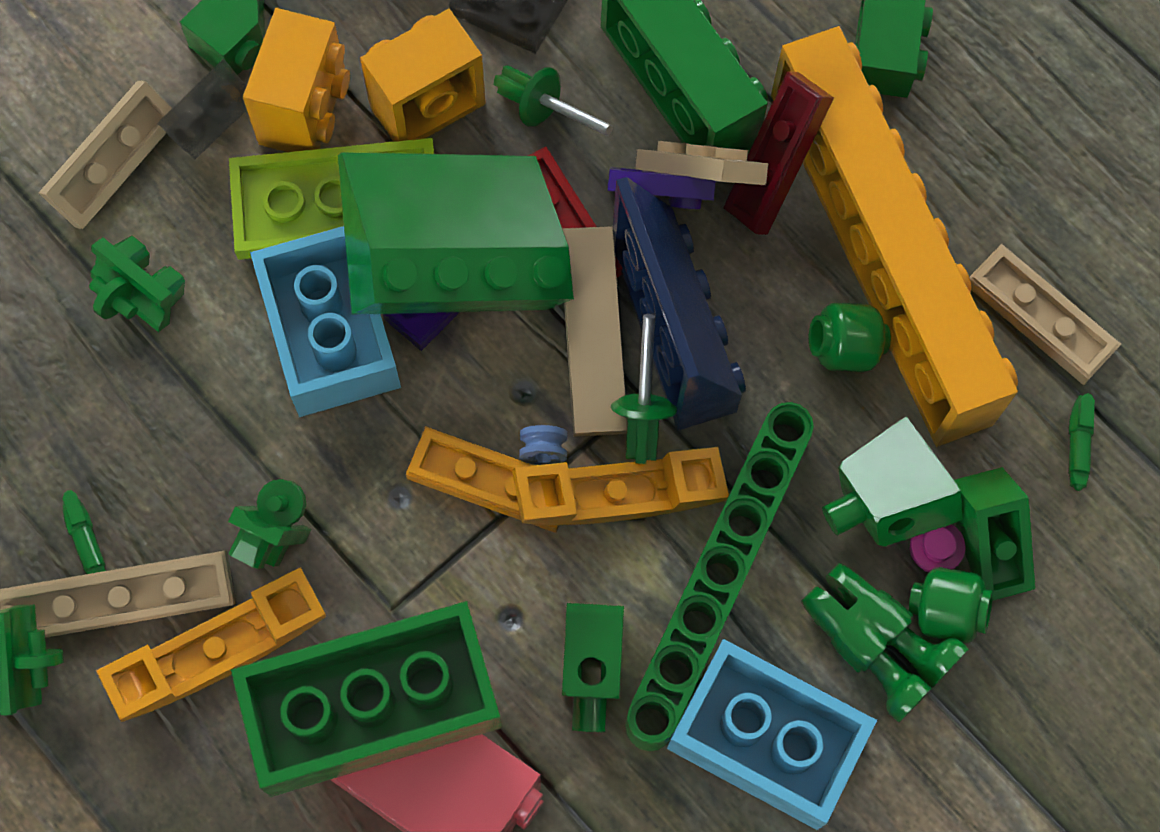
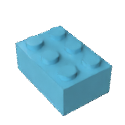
[250,226,401,417]
[667,639,877,830]

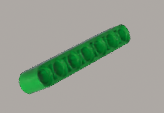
[625,402,814,751]

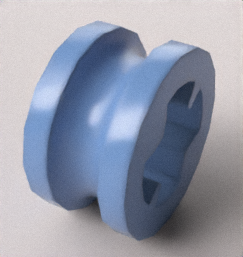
[519,425,567,465]

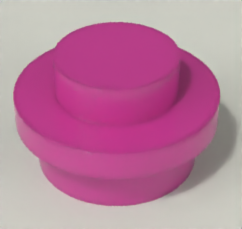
[910,524,965,572]

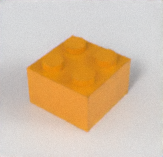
[243,8,350,152]
[360,8,486,142]

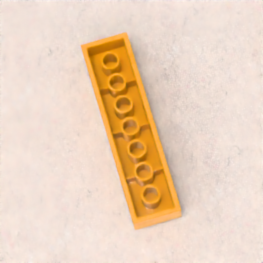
[771,26,1018,447]

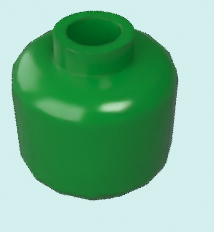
[808,303,891,372]
[909,567,993,644]

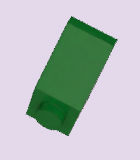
[179,0,265,81]
[954,467,1035,601]

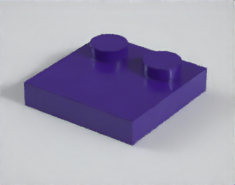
[608,167,716,209]

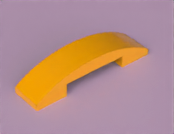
[512,447,729,525]
[96,567,326,722]

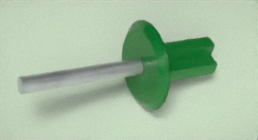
[493,65,613,136]
[611,314,678,464]

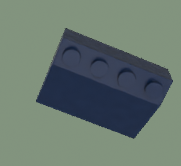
[613,177,746,431]

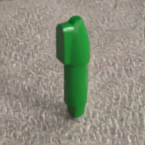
[1068,393,1095,491]
[63,490,106,574]

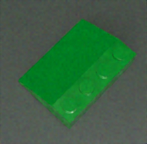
[338,152,574,315]

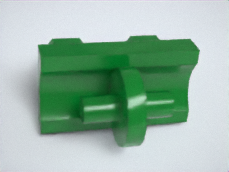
[89,236,185,332]
[228,479,312,569]
[0,604,64,715]

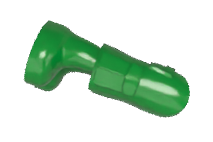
[801,563,969,723]

